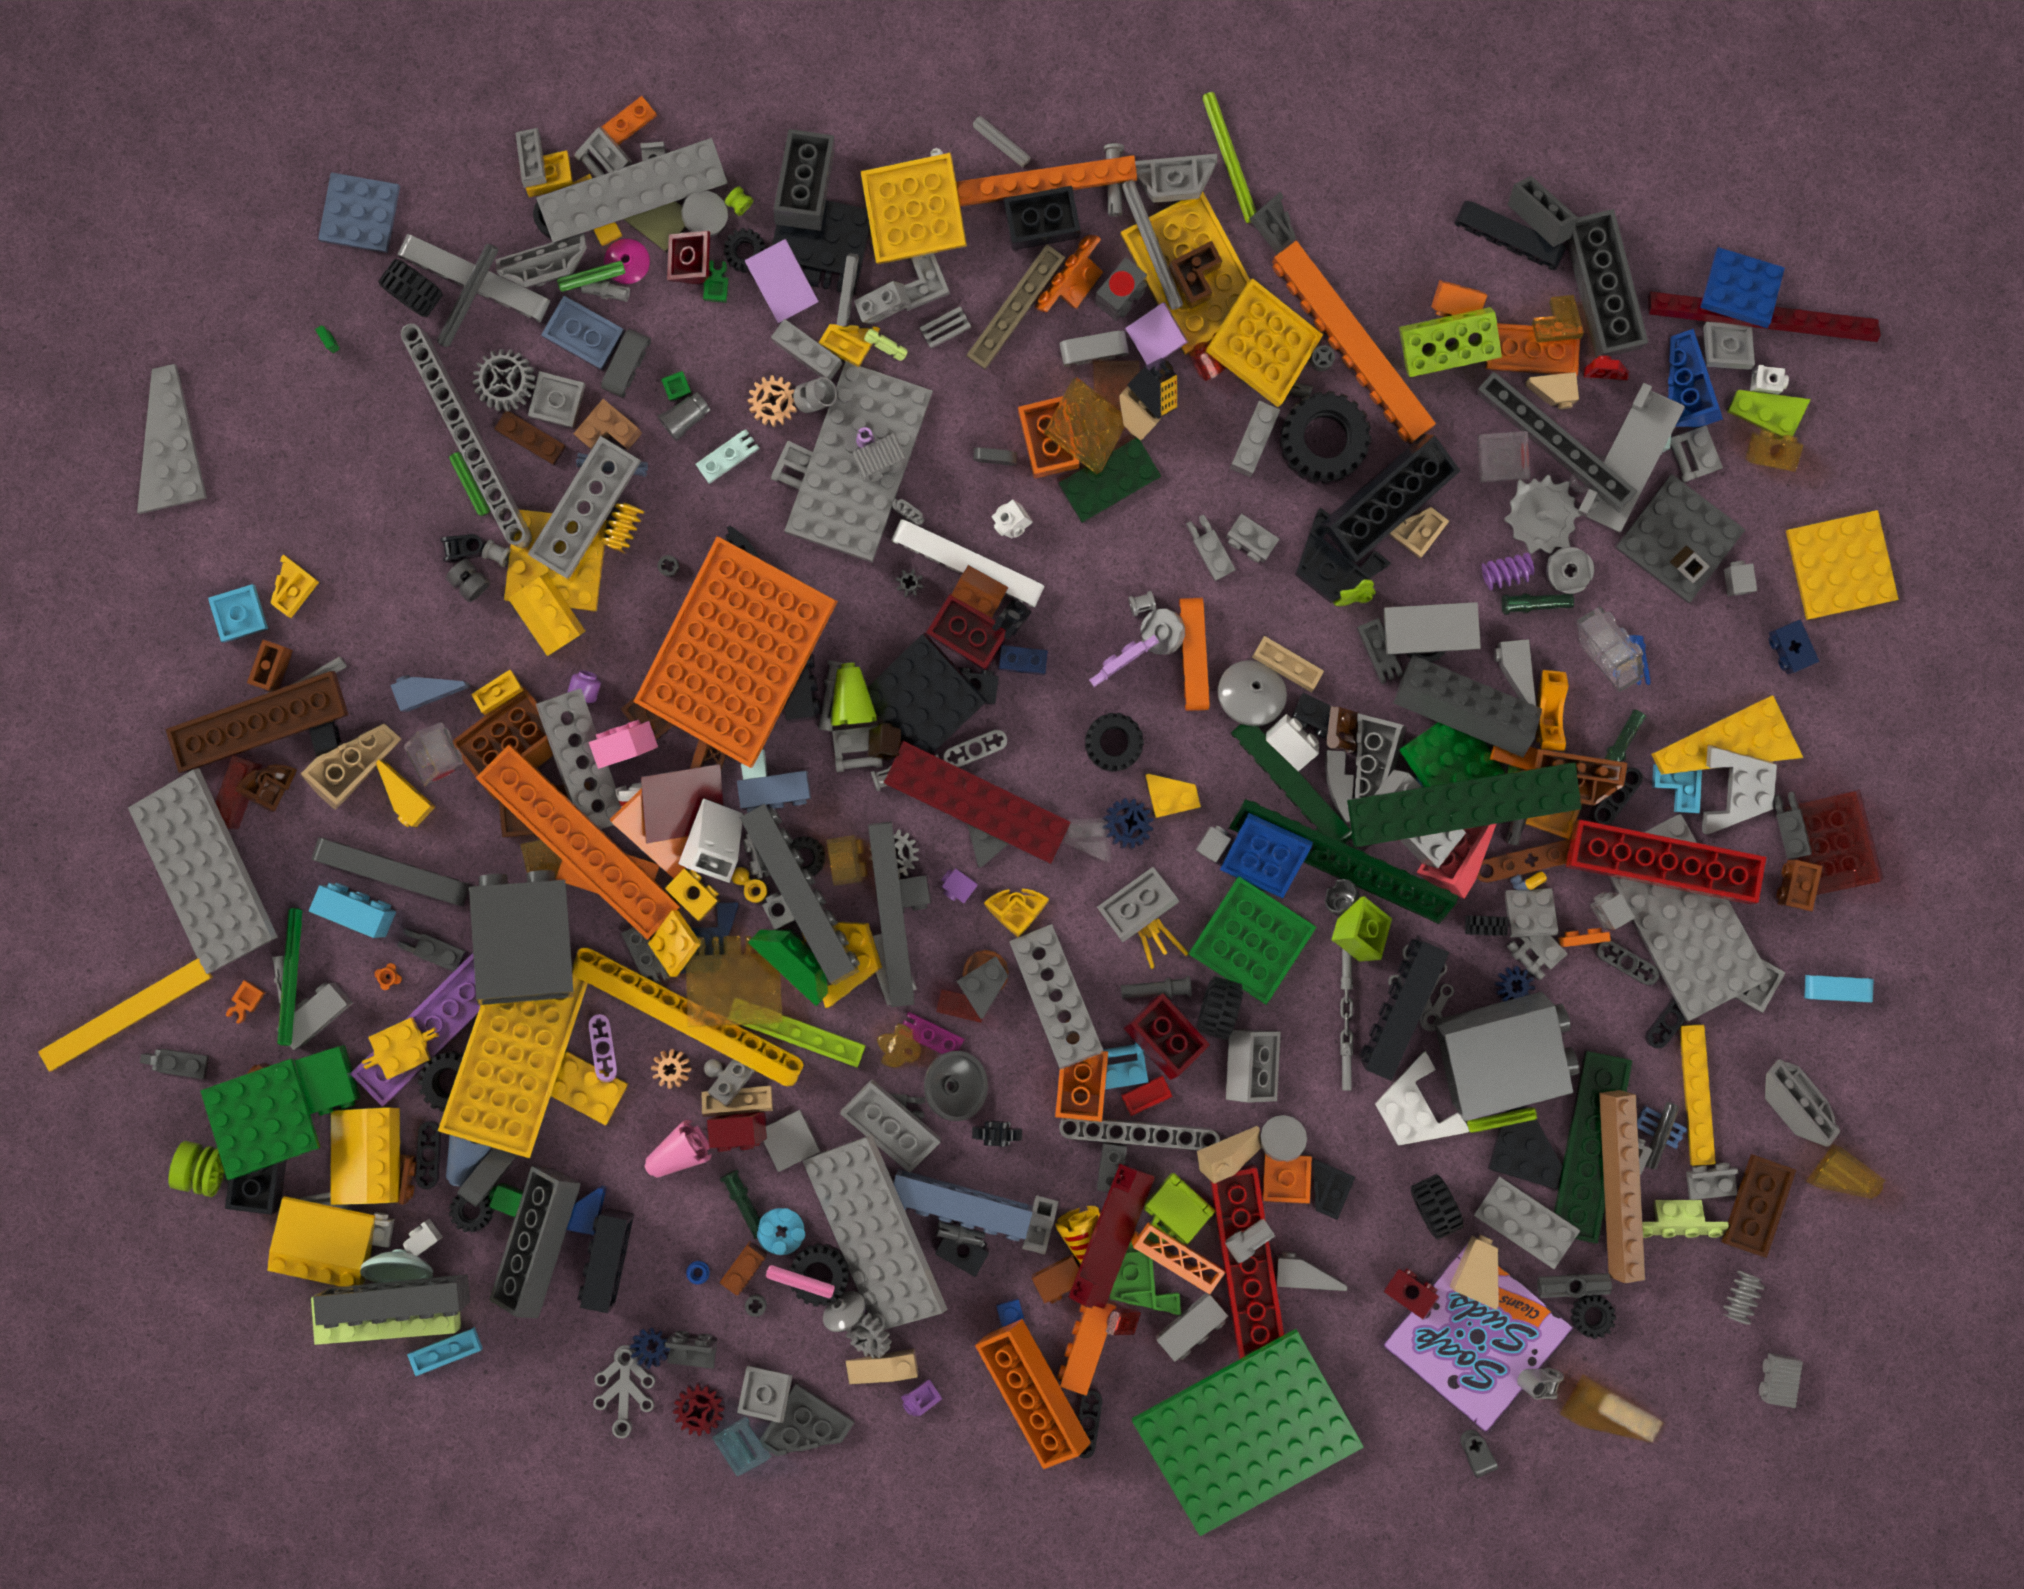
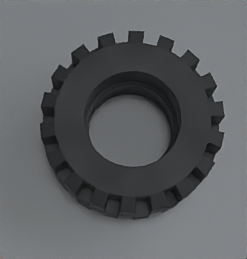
[378,259,443,317]
[1085,713,1144,772]
[1197,976,1243,1040]
[418,1051,464,1112]
[1411,1174,1464,1240]
[790,1243,849,1307]

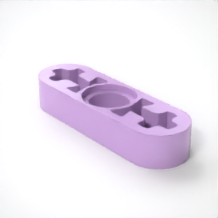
[589,1014,617,1082]

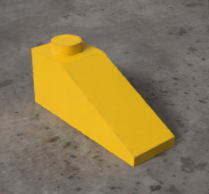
[376,760,436,827]

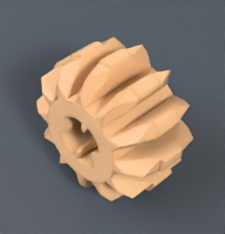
[651,1049,691,1089]

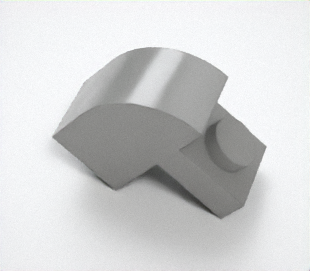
[1022,1195,1059,1255]

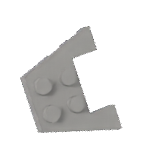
[1702,745,1777,834]

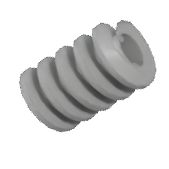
[1723,1270,1765,1325]

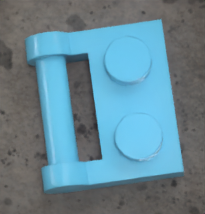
[1102,1042,1148,1089]

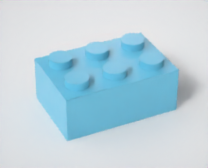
[309,882,396,938]

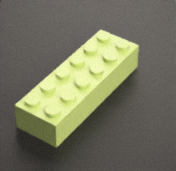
[311,1294,461,1345]

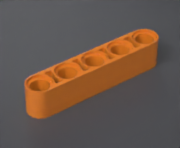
[1179,597,1209,711]

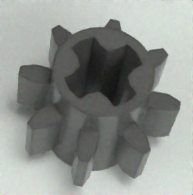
[896,569,924,598]

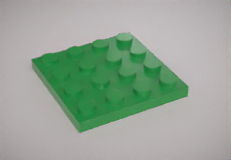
[1399,722,1505,787]
[1188,876,1316,1005]
[200,1059,321,1180]

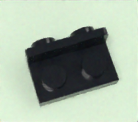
[1291,693,1331,739]

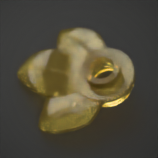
[877,1023,921,1067]

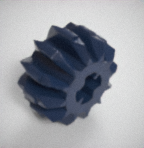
[1494,966,1535,1002]
[629,1327,670,1369]

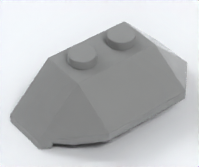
[495,233,587,288]
[1765,1059,1840,1147]

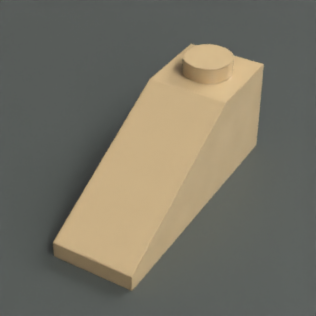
[1197,1126,1262,1183]
[846,1349,918,1384]

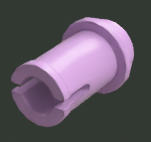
[856,427,875,448]

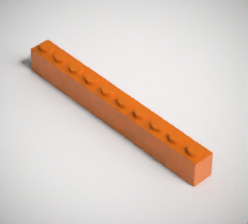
[1272,241,1436,444]

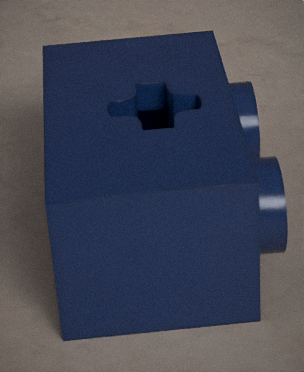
[1768,619,1820,674]
[999,645,1048,676]

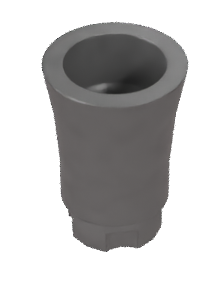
[657,392,711,442]

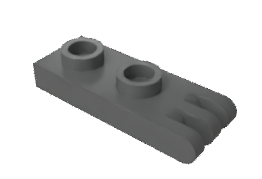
[1357,618,1403,684]
[621,927,670,984]

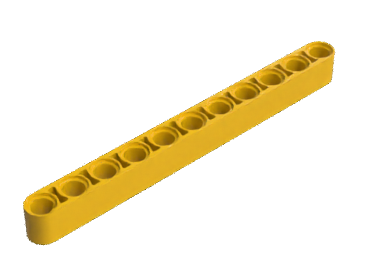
[572,948,804,1086]

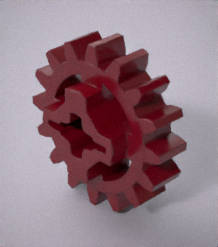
[673,1383,725,1436]

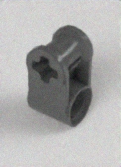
[1460,1430,1498,1479]

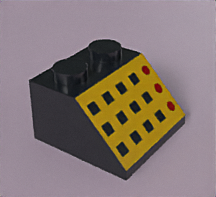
[1127,358,1177,419]

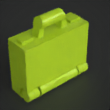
[1143,1173,1216,1245]

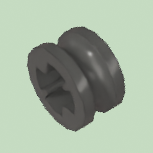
[657,555,679,577]
[745,1294,767,1317]

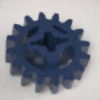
[1103,798,1154,849]

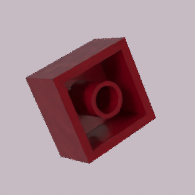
[707,1112,767,1152]

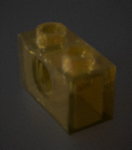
[1745,430,1804,472]

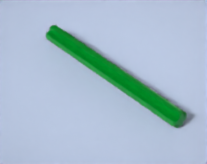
[277,908,303,1046]

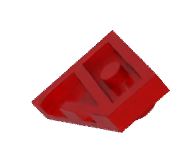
[1584,356,1629,381]

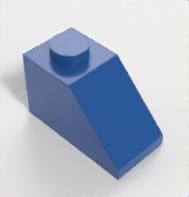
[566,1185,607,1235]

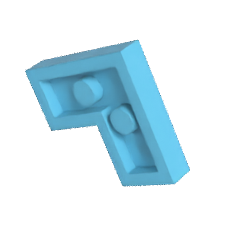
[1652,764,1702,814]

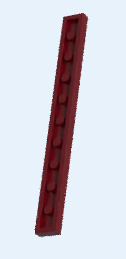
[1648,291,1881,342]

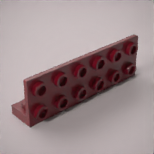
[1068,1164,1155,1309]

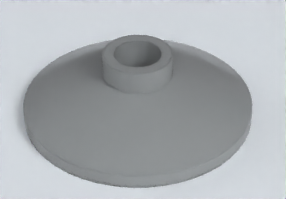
[823,1291,865,1332]

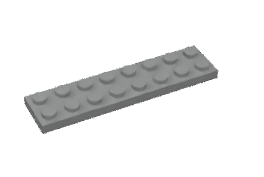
[536,138,727,243]

